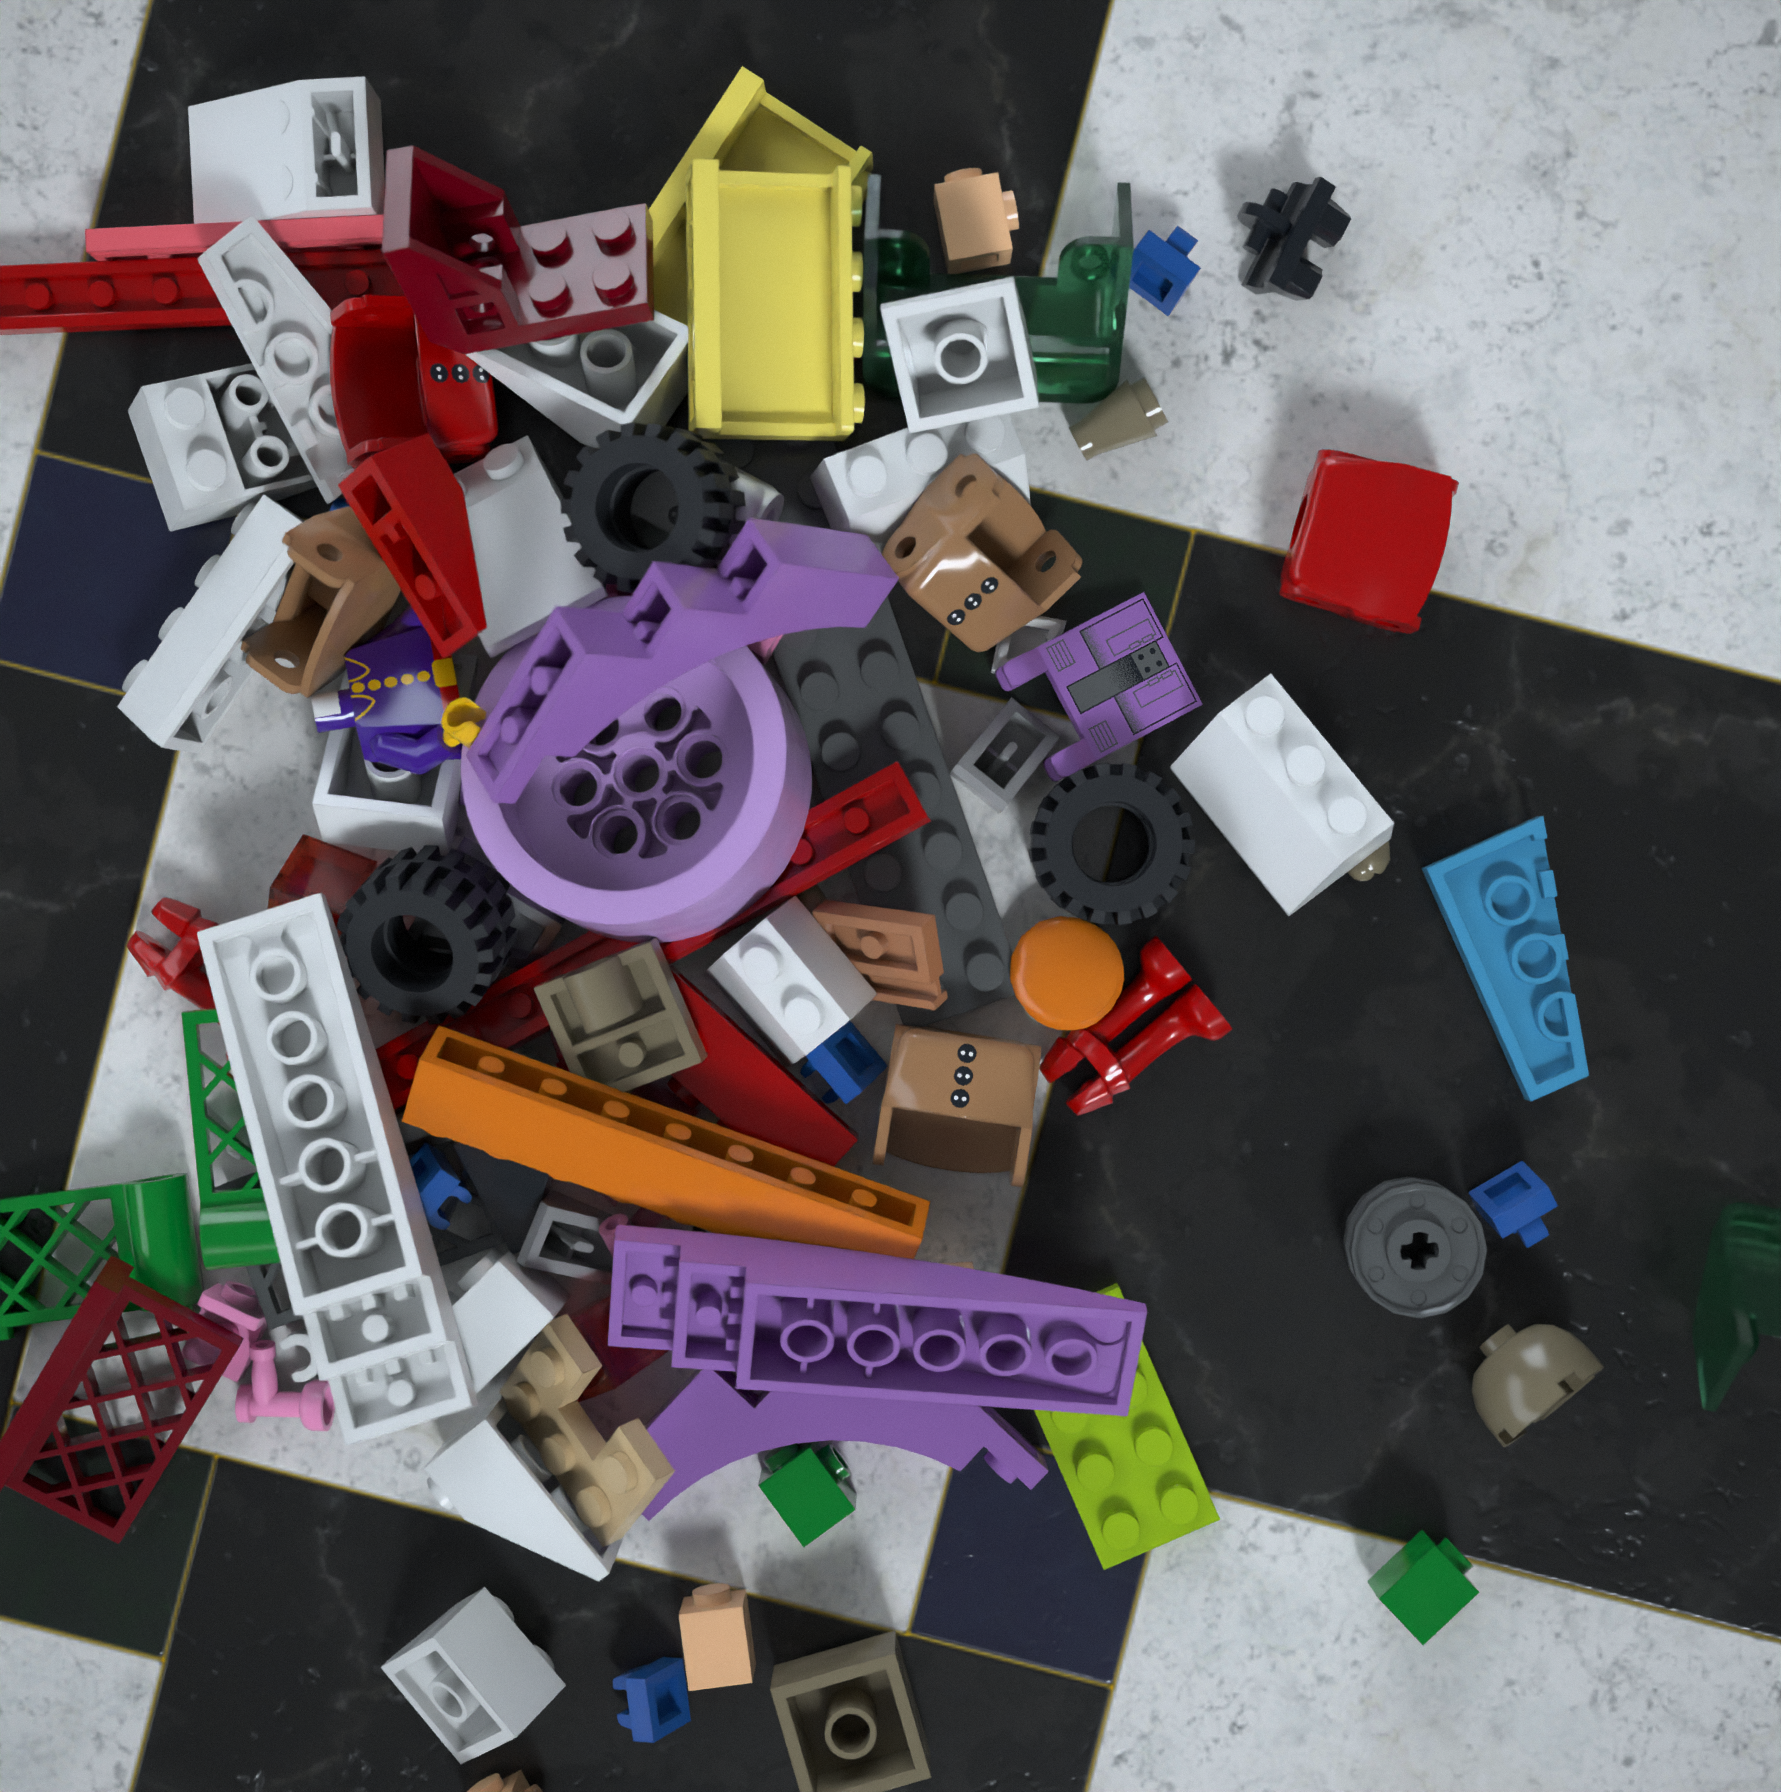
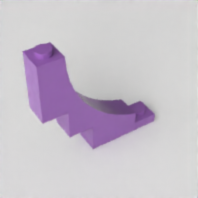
[466,518,899,804]
[642,1369,1048,1521]

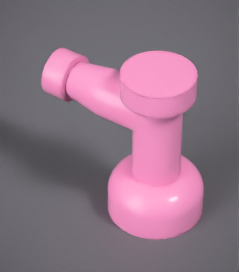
[235,1340,335,1431]

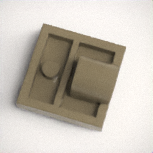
[534,937,708,1092]

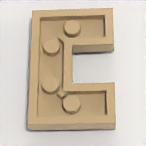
[499,1314,675,1547]

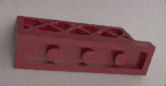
[0,1255,244,1544]

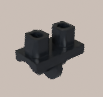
[1237,177,1351,301]

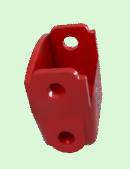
[330,295,498,468]
[1279,449,1459,634]

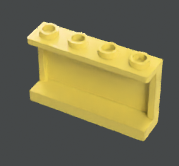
[649,66,876,325]
[686,159,865,441]

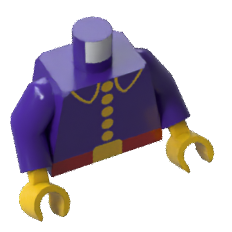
[311,605,487,775]

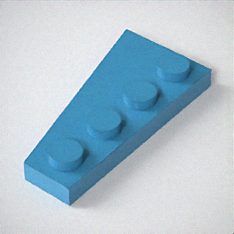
[1421,816,1589,1102]

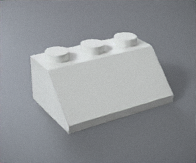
[810,414,1031,554]
[1170,674,1394,917]

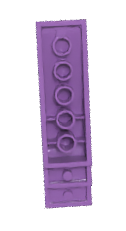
[608,1225,1147,1416]

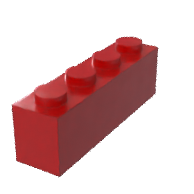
[666,965,859,1167]

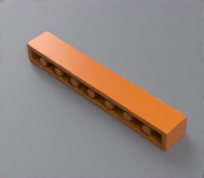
[401,1025,930,1259]

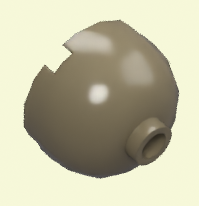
[1472,1324,1604,1447]

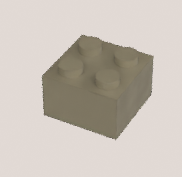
[770,1631,931,1792]

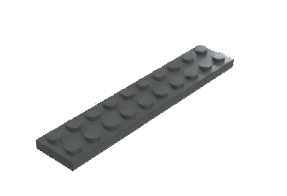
[702,439,1015,1027]

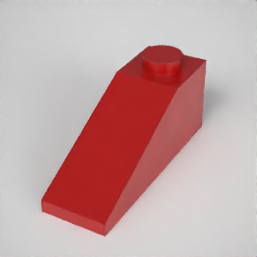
[338,433,487,659]

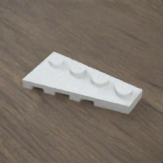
[197,215,356,504]

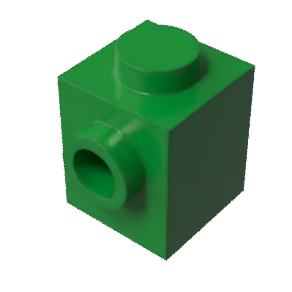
[758,1441,857,1547]
[1367,1530,1480,1645]

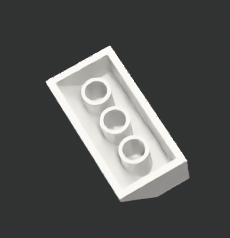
[117,494,304,754]

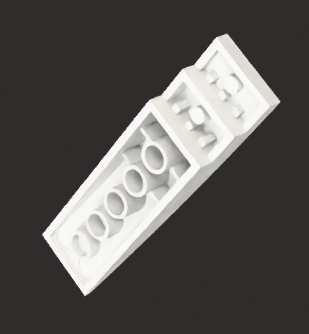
[197,893,478,1446]

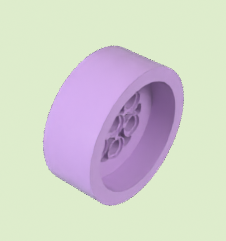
[461,596,812,943]

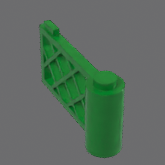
[181,1008,281,1270]
[0,1173,205,1341]

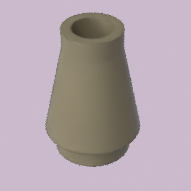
[1069,377,1168,461]

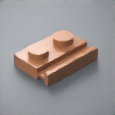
[812,900,948,1010]

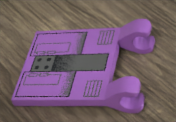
[995,592,1202,782]

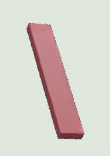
[85,214,384,261]

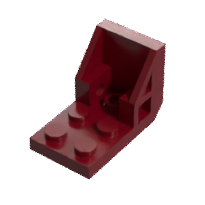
[382,146,654,354]

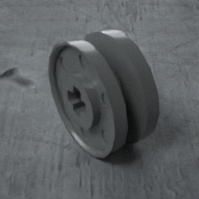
[1343,1176,1487,1318]

